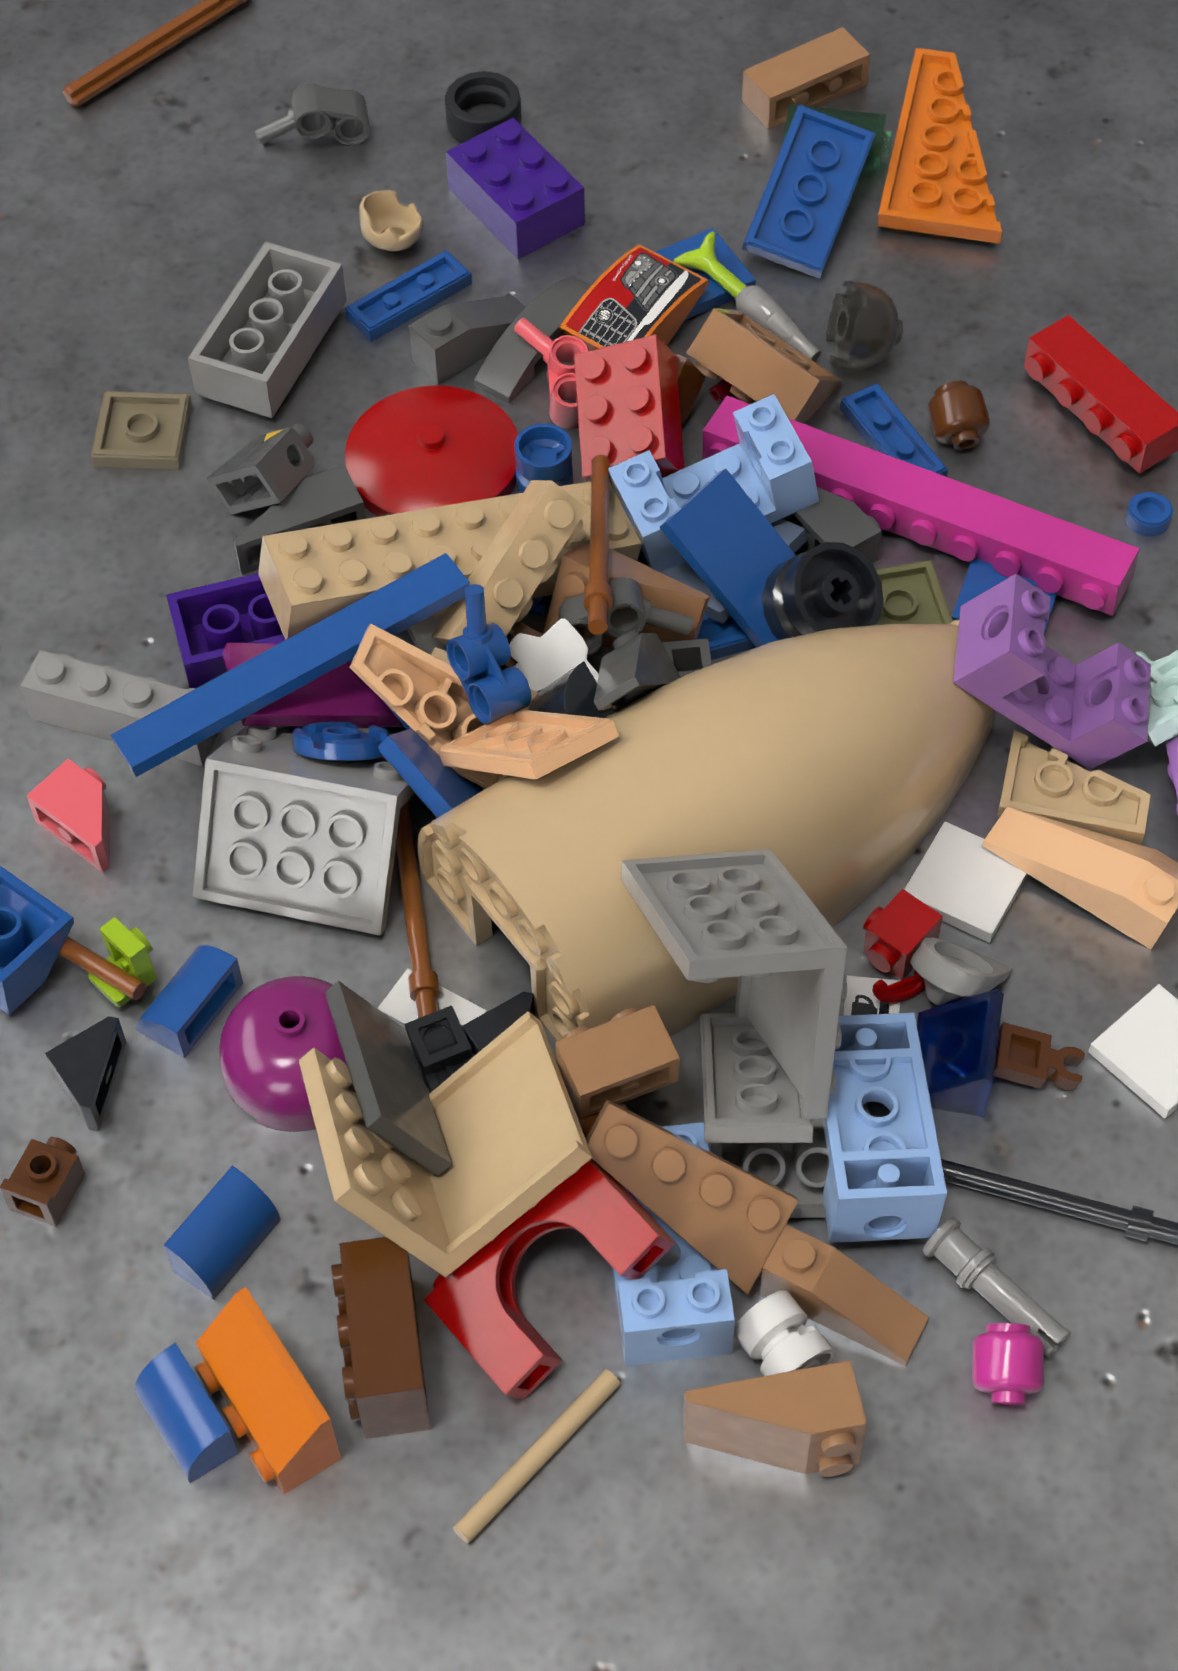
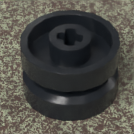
[762,542,884,640]

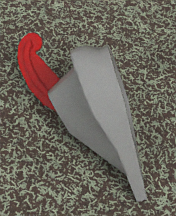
[872,937,1013,1005]

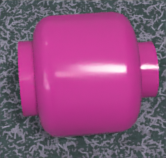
[972,1323,1044,1406]

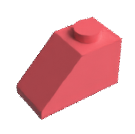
[26,759,110,873]

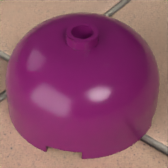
[219,976,347,1132]

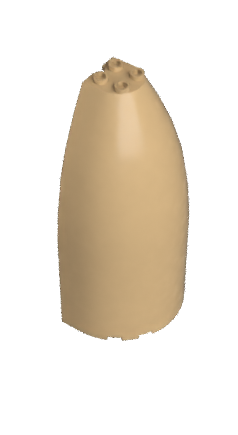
[418,620,996,1042]

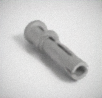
[922,1217,1071,1358]

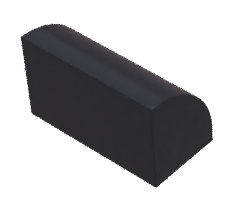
[528,661,615,718]

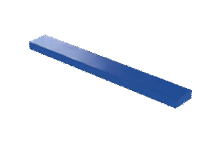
[111,553,470,777]

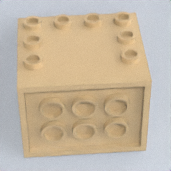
[299,1011,592,1277]

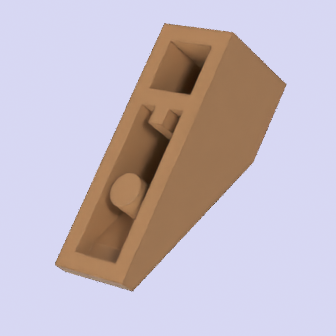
[760,1224,929,1366]

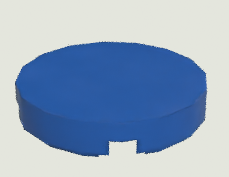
[293,722,390,760]

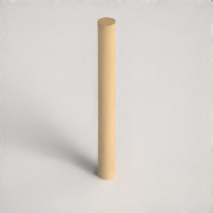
[453,1369,620,1544]

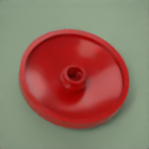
[345,385,518,517]

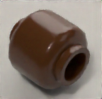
[928,381,990,450]

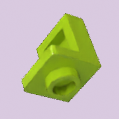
[88,917,157,1007]

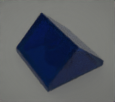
[917,988,1004,1117]

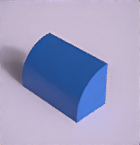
[135,945,243,1058]
[163,1165,280,1300]
[135,1342,238,1483]

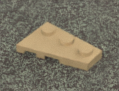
[997,729,1151,845]

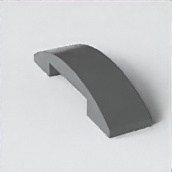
[474,276,592,403]

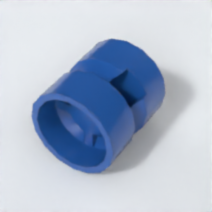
[515,423,573,493]

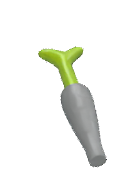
[673,231,821,361]

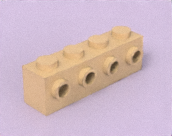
[431,480,588,647]

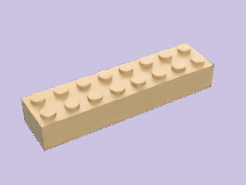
[258,481,642,640]

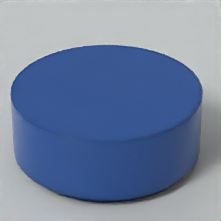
[1126,492,1173,537]

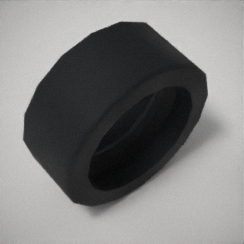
[444,71,522,142]

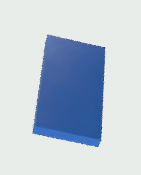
[742,105,876,279]
[659,468,796,648]

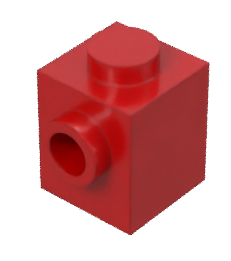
[863,889,943,980]

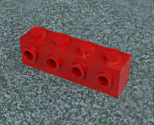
[1024,315,1178,474]

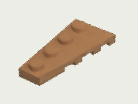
[586,1100,799,1295]

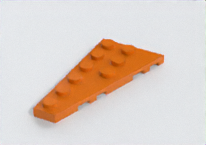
[877,48,1002,244]

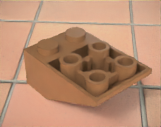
[555,1005,680,1119]

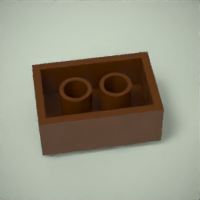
[331,1237,431,1439]

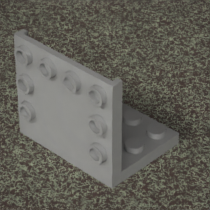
[192,726,415,935]
[621,849,847,1120]

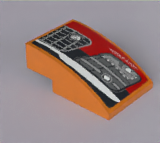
[559,244,709,351]

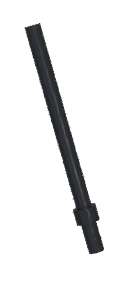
[941,1159,1178,1245]

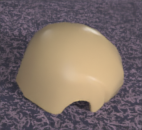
[359,190,423,252]

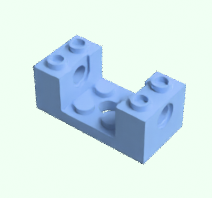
[608,394,819,572]
[822,1013,947,1243]
[612,1122,735,1366]

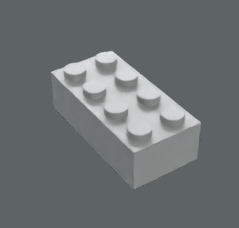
[188,242,347,418]

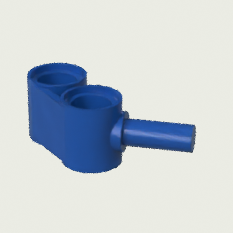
[446,584,532,724]

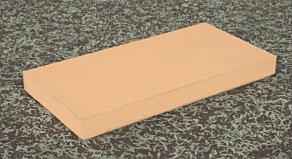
[438,710,619,779]

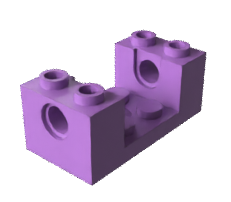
[953,574,1151,770]

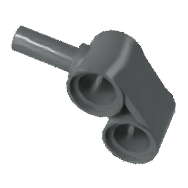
[255,84,370,145]
[558,577,693,656]

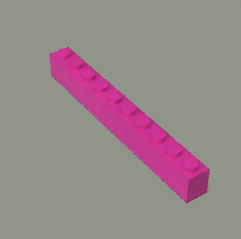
[702,396,1140,616]

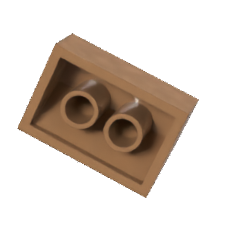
[687,308,843,424]

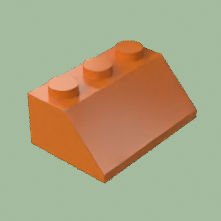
[194,1287,341,1494]

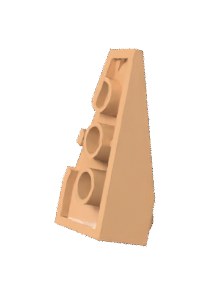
[349,624,529,789]
[981,807,1178,950]

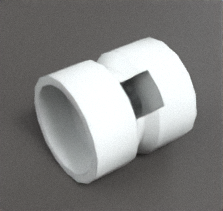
[734,1290,835,1376]

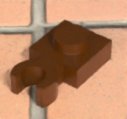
[991,1022,1085,1090]

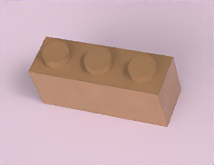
[742,27,870,129]

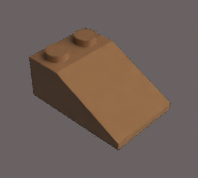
[543,539,710,650]
[683,1360,867,1477]

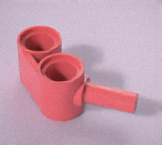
[514,318,588,429]

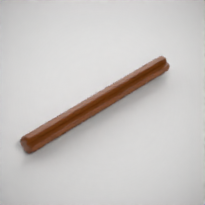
[63,0,247,106]

